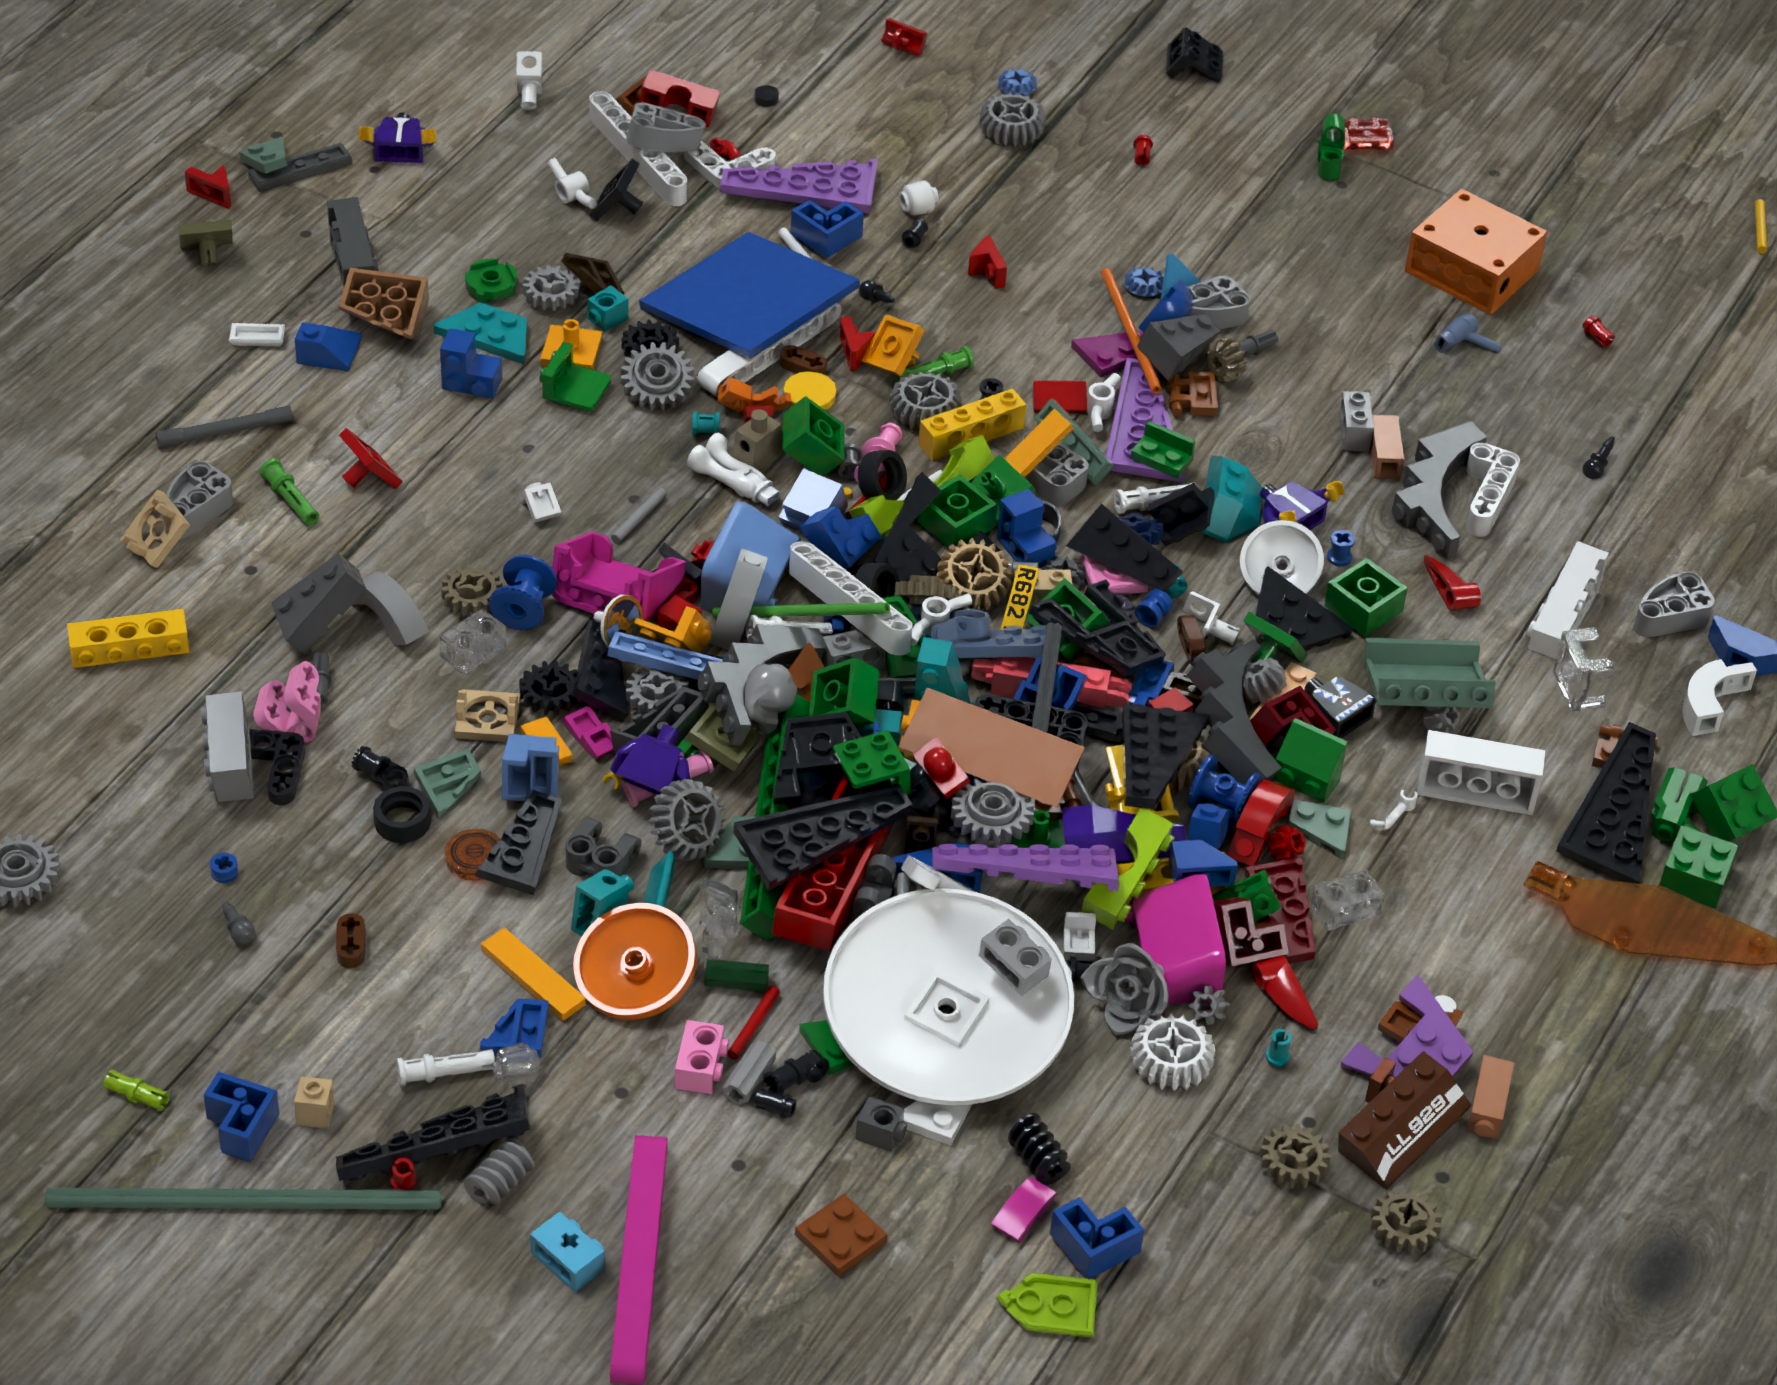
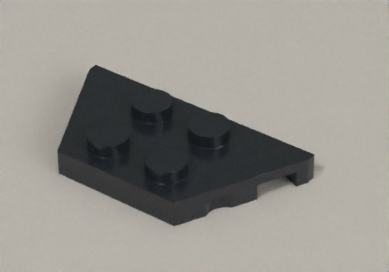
[1255,566,1354,651]

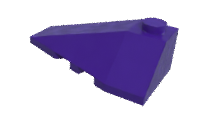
[1062,805,1186,863]

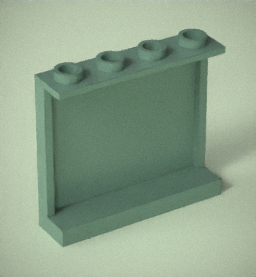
[1363,638,1496,708]

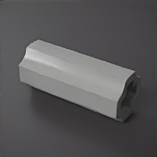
[722,1041,776,1106]

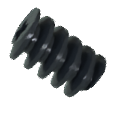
[1008,1113,1071,1185]

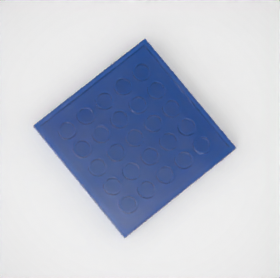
[639,232,860,359]

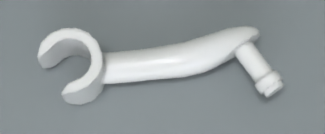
[1370,790,1418,830]

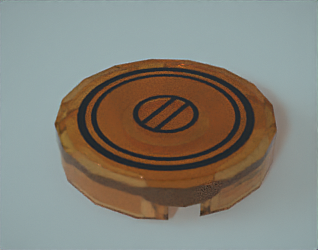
[445,829,500,881]

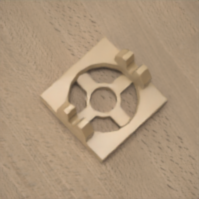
[120,490,190,568]
[454,689,520,742]

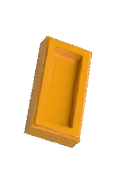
[520,716,573,766]

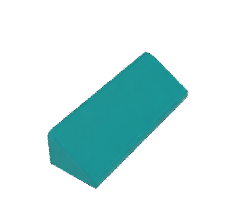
[643,852,674,908]

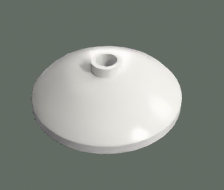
[1240,520,1324,595]

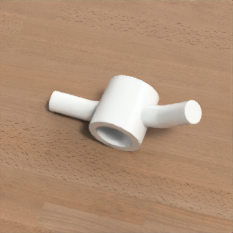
[548,158,597,209]
[1087,373,1121,432]
[911,594,972,646]

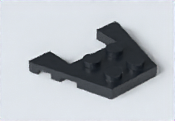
[773,712,890,804]

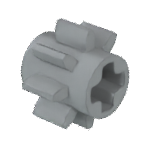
[1423,706,1459,733]
[1189,986,1230,1025]

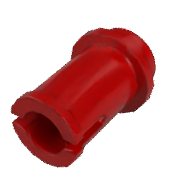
[1133,134,1153,166]
[1582,316,1615,348]
[390,1158,416,1190]

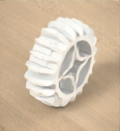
[1130,1013,1215,1092]

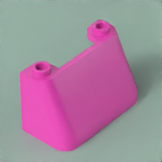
[552,531,686,622]
[1125,874,1226,1004]

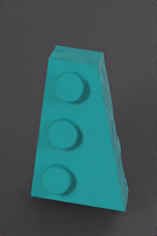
[914,637,974,705]

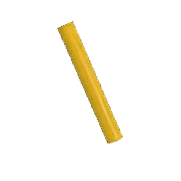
[1755,200,1767,254]

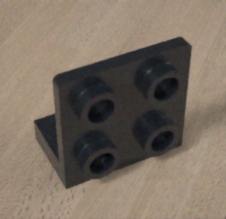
[1166,27,1223,82]

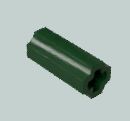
[705,959,769,992]

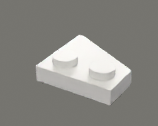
[904,1101,972,1146]

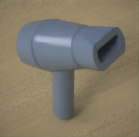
[1434,313,1501,352]

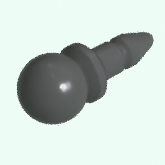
[222,902,256,945]

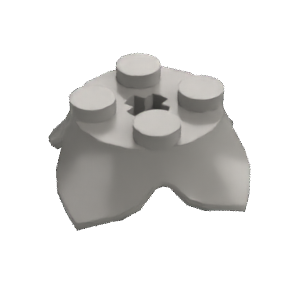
[1081,943,1169,1035]

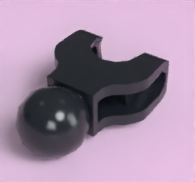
[907,763,962,837]

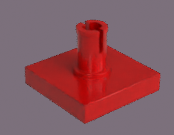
[339,428,403,489]

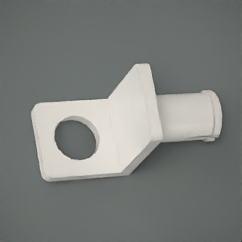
[517,51,542,110]
[1183,591,1240,645]

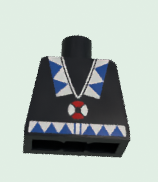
[1305,677,1376,738]

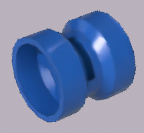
[1135,589,1173,628]

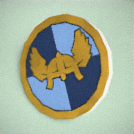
[594,595,643,647]

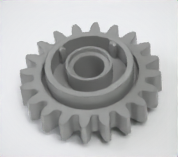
[621,342,694,411]
[951,779,1034,846]
[0,834,61,907]

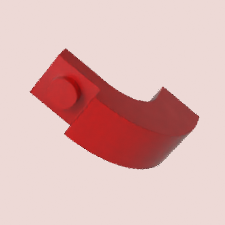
[1227,779,1296,866]

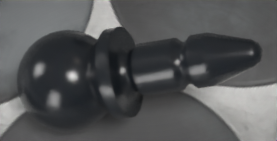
[859,280,895,303]
[1582,436,1615,479]

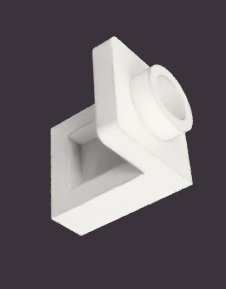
[1063,912,1096,960]

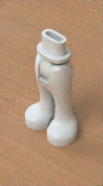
[687,432,780,506]

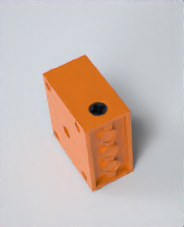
[1405,189,1548,315]

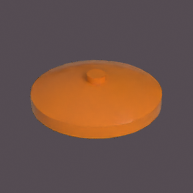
[573,903,697,1020]

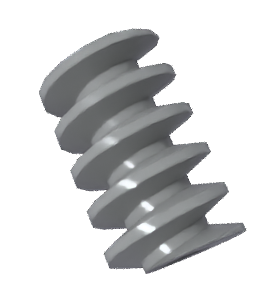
[464,1138,535,1205]

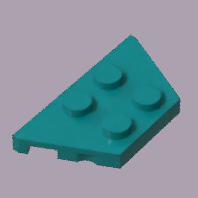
[433,302,527,364]

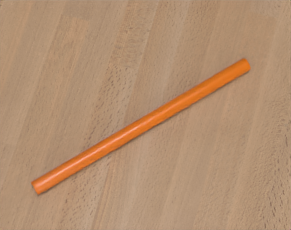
[1101,268,1162,394]

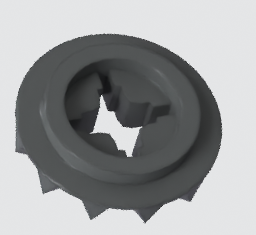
[1042,556,1086,588]

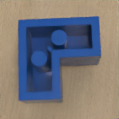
[791,200,864,258]
[440,328,503,399]
[997,489,1057,568]
[800,506,882,569]
[203,1071,280,1162]
[1050,1197,1144,1279]

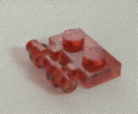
[1344,117,1394,150]

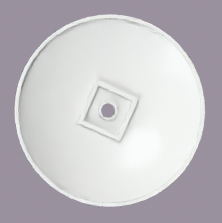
[823,888,1074,1105]

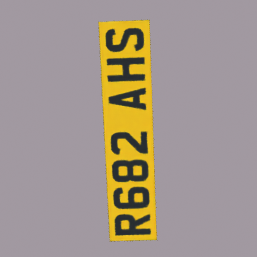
[992,564,1040,660]

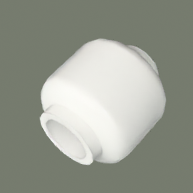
[899,181,939,216]

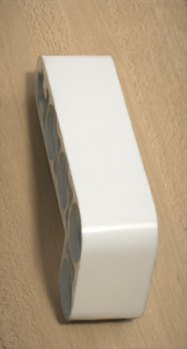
[1466,443,1520,537]

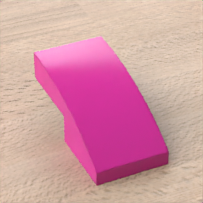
[563,705,613,759]
[991,1176,1057,1244]

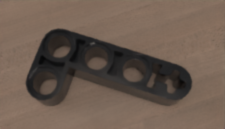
[975,694,1087,769]

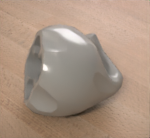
[744,664,797,734]

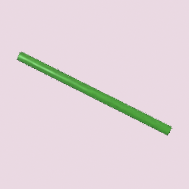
[712,602,890,619]

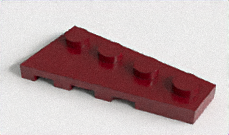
[1245,857,1316,964]

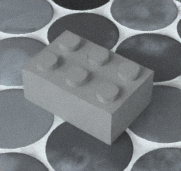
[201,691,254,802]

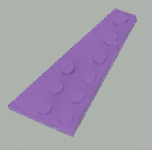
[720,158,878,213]
[1106,358,1185,483]
[932,844,1119,891]

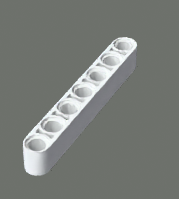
[589,91,687,206]
[697,303,842,398]
[789,542,913,656]

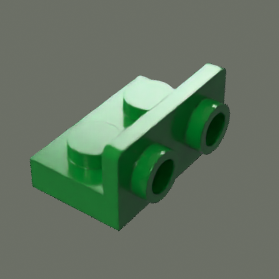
[1130,421,1196,479]
[1212,870,1281,922]

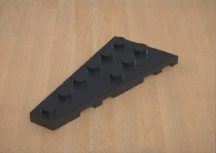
[1122,704,1210,810]
[1556,722,1656,889]
[733,785,913,891]
[336,1083,531,1181]

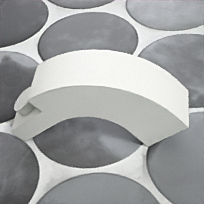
[1682,659,1757,736]

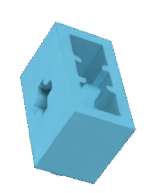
[530,1212,605,1293]

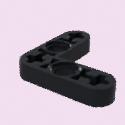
[250,729,305,805]

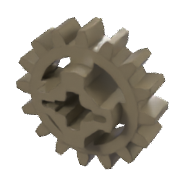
[441,564,503,617]
[894,575,956,606]
[1259,1124,1331,1188]
[1370,1188,1442,1255]

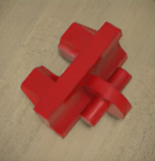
[881,18,927,56]

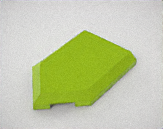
[996,1273,1098,1338]

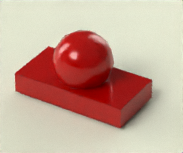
[912,737,971,799]

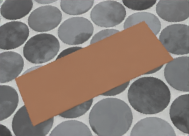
[899,688,1085,808]

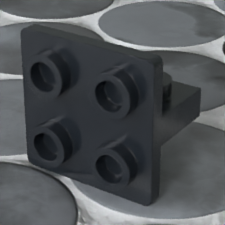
[1148,483,1215,546]

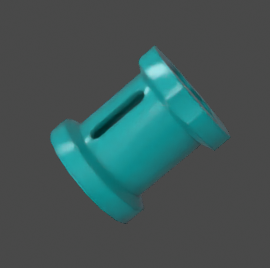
[692,411,720,435]

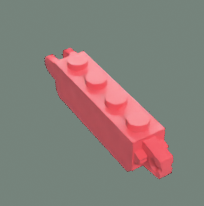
[971,657,1132,709]

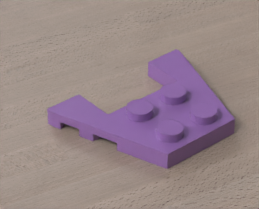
[1341,975,1473,1078]

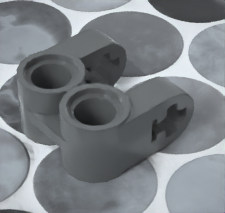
[565,817,642,876]
[850,854,897,924]

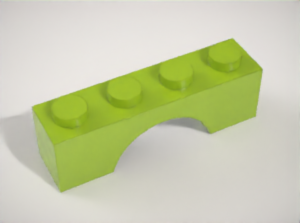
[1081,808,1174,930]

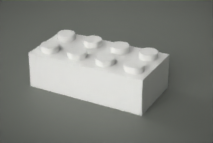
[1417,730,1545,815]

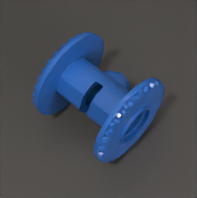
[489,554,557,630]
[1188,755,1262,827]

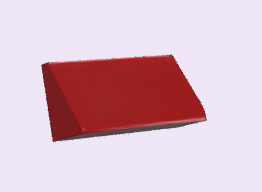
[1032,380,1087,413]

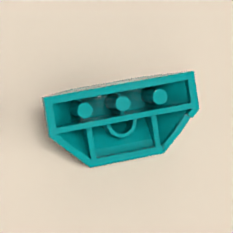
[1201,455,1263,543]

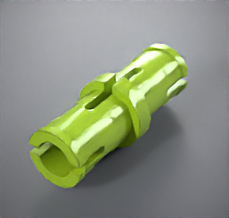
[103,1069,170,1111]

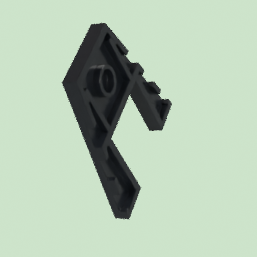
[872,472,1000,602]
[1029,580,1166,676]

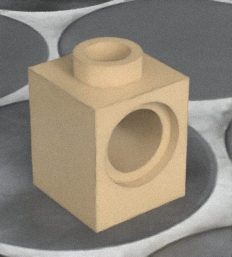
[294,1076,335,1129]

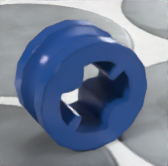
[210,853,239,883]

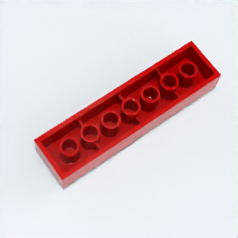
[772,774,895,952]

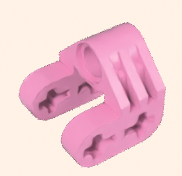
[253,661,321,743]

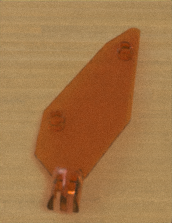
[1523,860,1777,966]

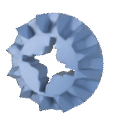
[998,68,1037,96]
[1124,266,1164,297]

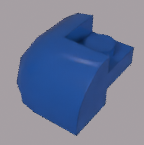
[1138,279,1193,332]
[1014,656,1088,710]

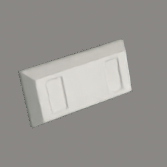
[229,323,285,347]

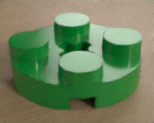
[465,259,517,303]

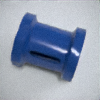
[1327,530,1355,566]

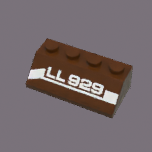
[1338,1051,1471,1190]

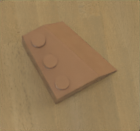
[339,268,429,339]

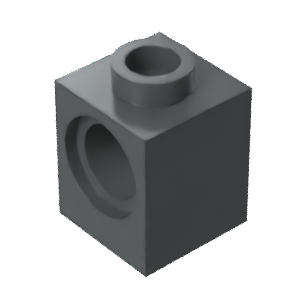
[855,1096,907,1152]

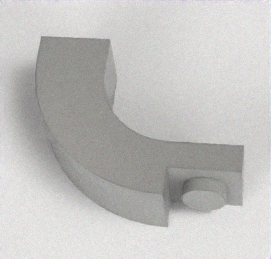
[709,549,768,650]
[352,571,429,645]

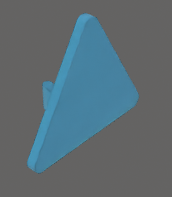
[1161,253,1201,299]

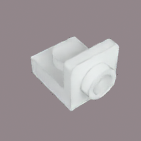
[521,482,561,523]

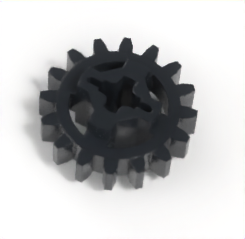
[622,319,679,359]
[519,661,578,715]

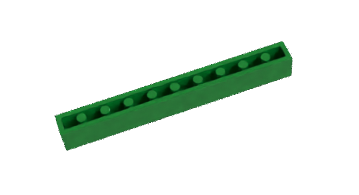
[740,694,810,942]

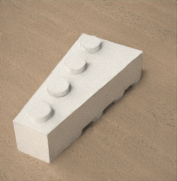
[1527,541,1609,661]

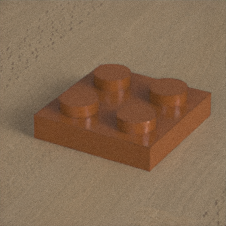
[795,1193,888,1276]

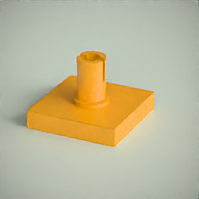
[861,314,925,377]
[540,319,603,370]

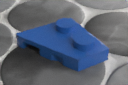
[480,998,549,1058]

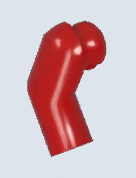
[709,137,742,161]

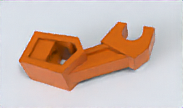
[718,377,791,413]

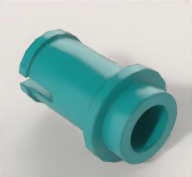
[1266,1029,1292,1068]

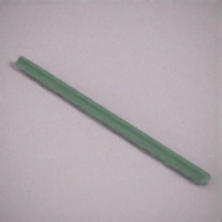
[45,1188,442,1210]

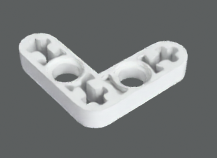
[684,141,776,188]
[901,855,978,893]

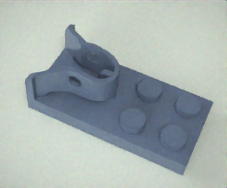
[931,609,1047,658]

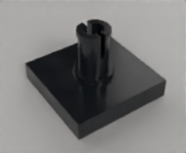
[589,158,644,221]

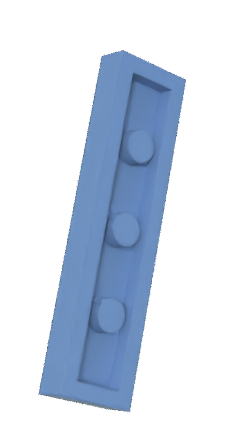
[607,631,723,680]

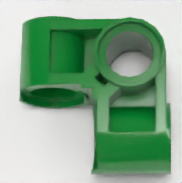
[1317,113,1345,181]

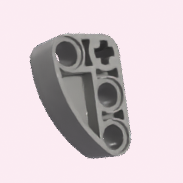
[626,102,705,152]
[1187,276,1250,329]
[1023,431,1089,506]
[166,461,233,539]
[1634,571,1715,637]

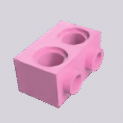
[675,1020,729,1094]

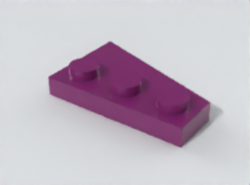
[1071,331,1144,377]

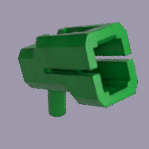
[1651,767,1708,843]

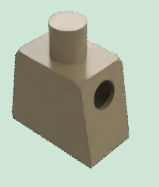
[732,409,785,471]

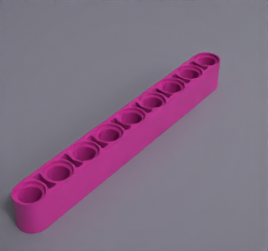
[610,1135,668,1385]

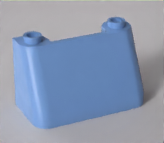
[701,501,801,618]

